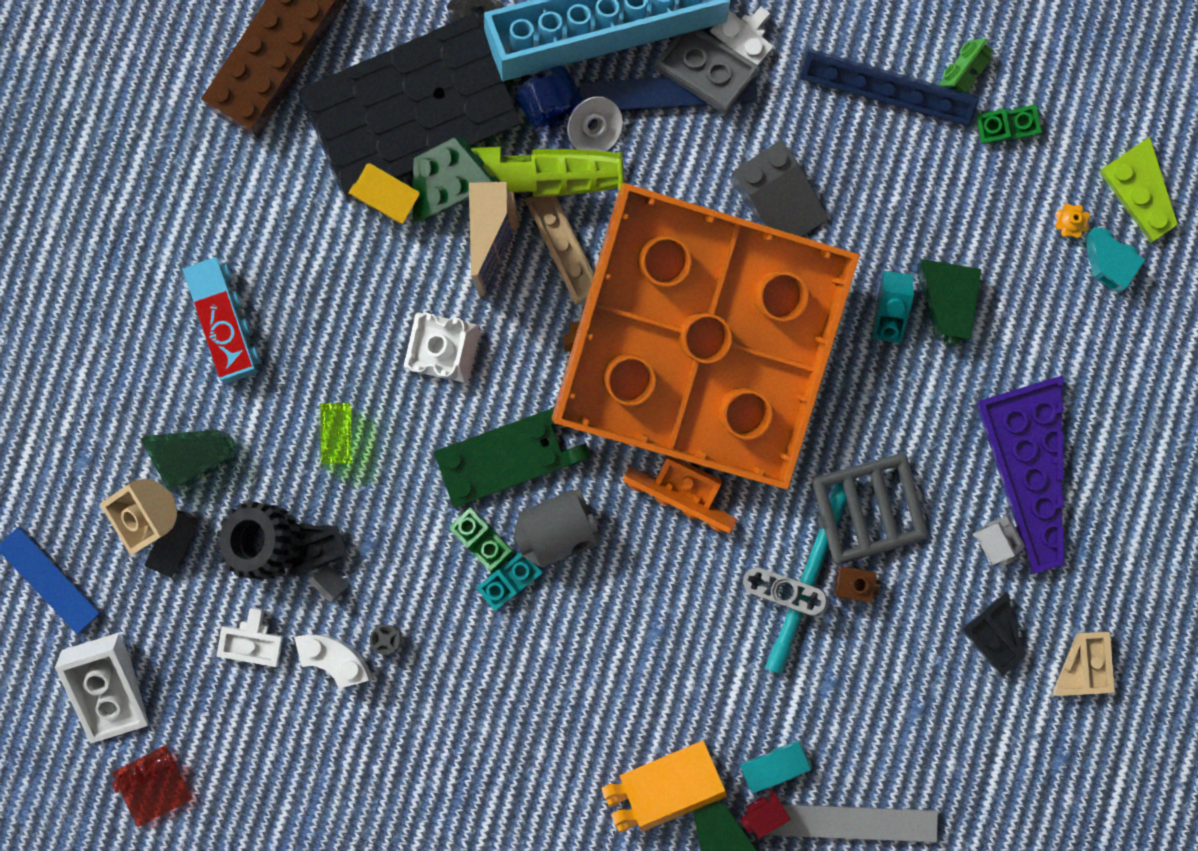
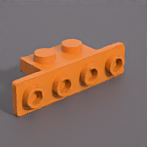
[623,456,737,534]

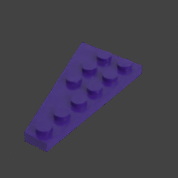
[976,375,1064,574]

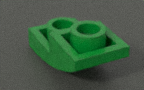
[976,104,1042,144]
[449,507,515,574]

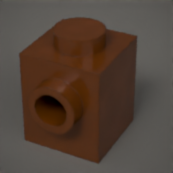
[832,566,880,603]

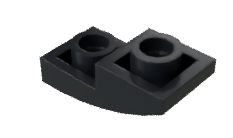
[144,509,200,578]

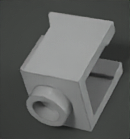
[973,514,1025,566]

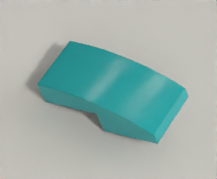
[476,552,545,611]
[740,740,812,793]

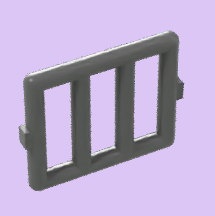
[812,453,928,565]

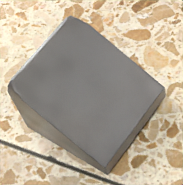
[309,566,349,601]

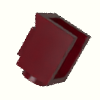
[740,790,791,839]

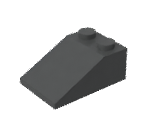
[730,139,829,237]

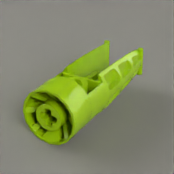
[471,147,624,197]

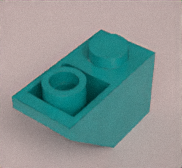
[1084,227,1145,294]
[872,271,914,343]

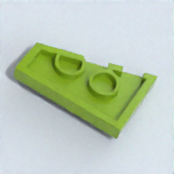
[1099,136,1178,243]

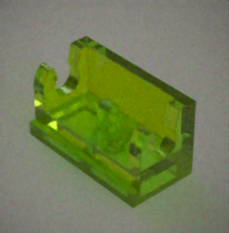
[318,403,352,466]

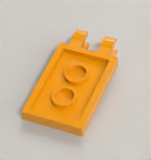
[601,740,727,833]

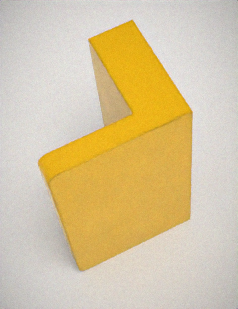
[348,163,419,224]

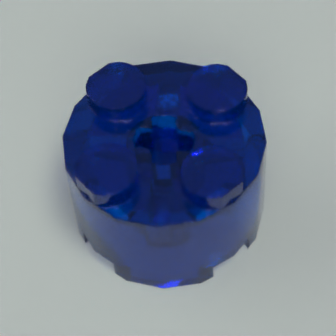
[515,65,584,131]

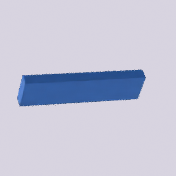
[0,527,102,634]

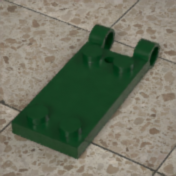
[433,406,592,508]

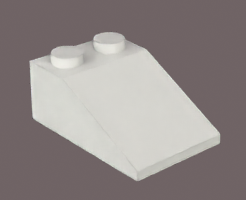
[55,633,149,744]

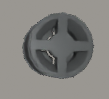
[370,625,402,655]

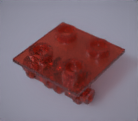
[112,744,193,827]

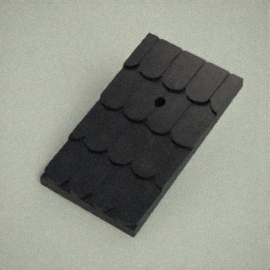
[299,13,521,201]

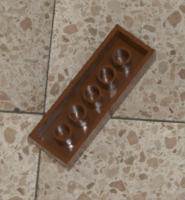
[201,0,347,138]

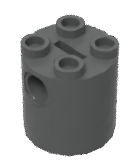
[514,488,602,569]

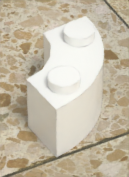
[294,634,373,689]

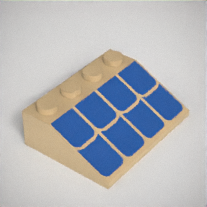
[469,182,519,296]

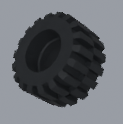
[216,502,301,580]

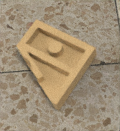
[1053,631,1115,696]

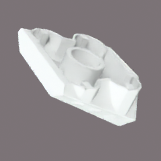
[404,312,481,383]

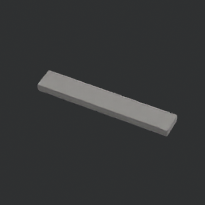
[753,804,938,842]

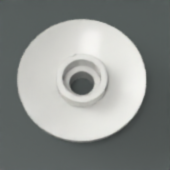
[567,97,623,151]

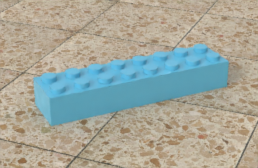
[484,0,730,81]

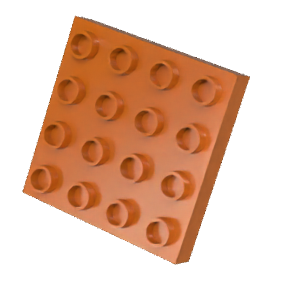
[551,183,860,490]

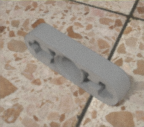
[743,567,829,617]

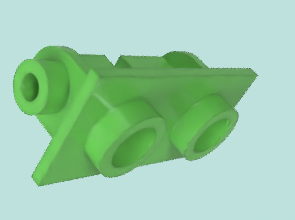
[939,38,993,93]

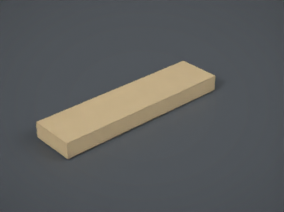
[524,195,594,305]

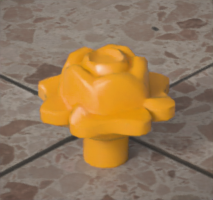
[1055,203,1090,238]

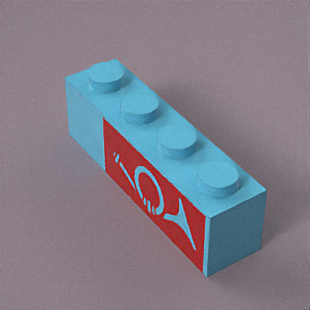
[183,257,261,384]

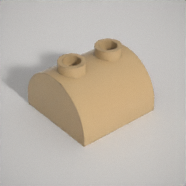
[100,479,177,555]

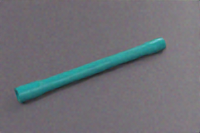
[765,478,857,675]

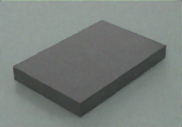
[654,29,760,115]

